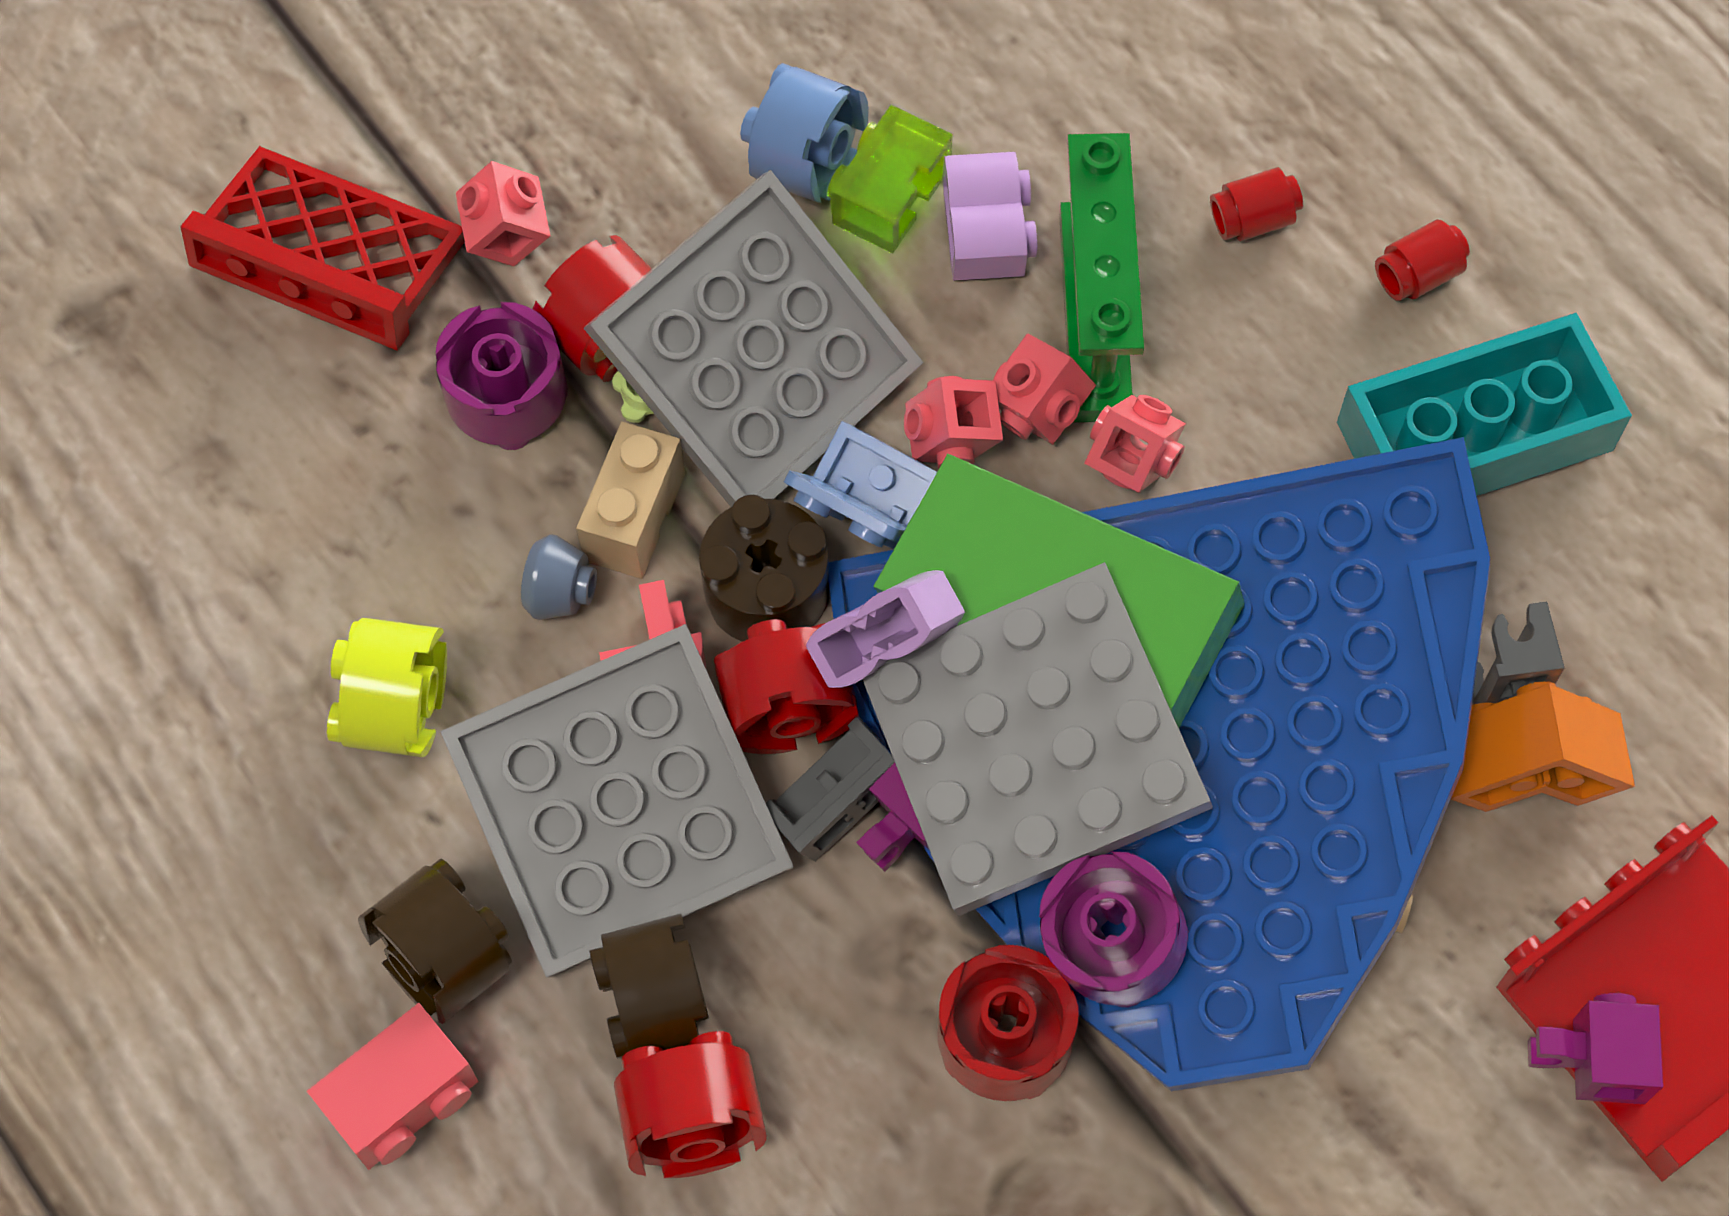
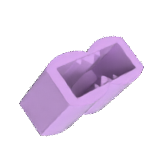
[942,152,1037,281]
[806,570,965,688]

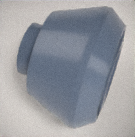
[521,534,597,620]

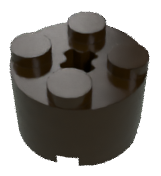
[699,494,829,642]
[358,859,512,1024]
[589,913,709,1059]

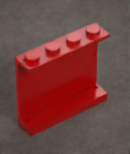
[1496,815,1729,1182]

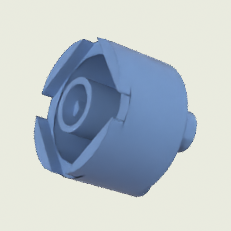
[740,63,869,203]

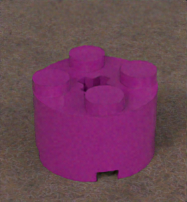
[435,302,568,450]
[1039,852,1188,1007]

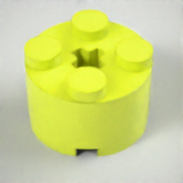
[327,618,447,757]

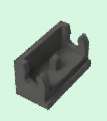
[1473,601,1565,705]
[766,717,895,862]

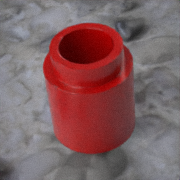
[1210,167,1303,242]
[1375,219,1470,301]

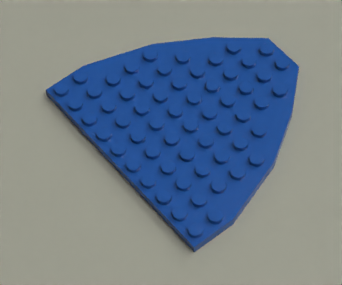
[828,437,1490,1092]

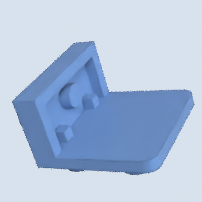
[783,421,938,549]

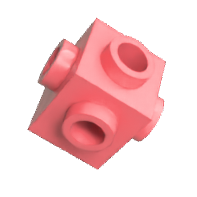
[456,161,551,266]
[993,333,1096,445]
[904,376,1003,469]
[1084,395,1186,493]

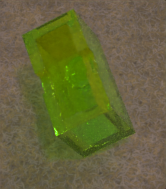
[827,105,953,254]

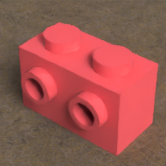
[306,1003,479,1170]

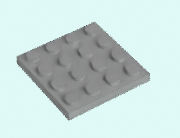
[584,170,924,507]
[862,562,1213,916]
[440,624,794,978]

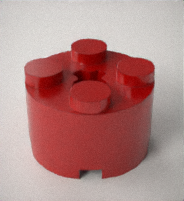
[532,235,652,382]
[714,620,858,754]
[937,945,1079,1101]
[614,1031,767,1178]

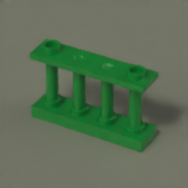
[1059,133,1144,423]

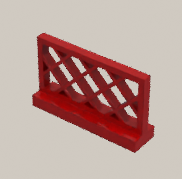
[180,146,465,351]

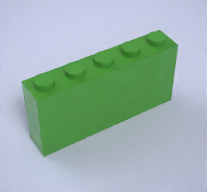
[873,454,1245,728]

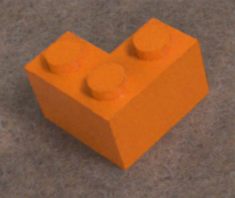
[1450,682,1635,812]

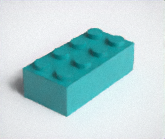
[1337,312,1632,496]

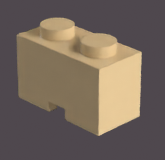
[576,421,686,579]

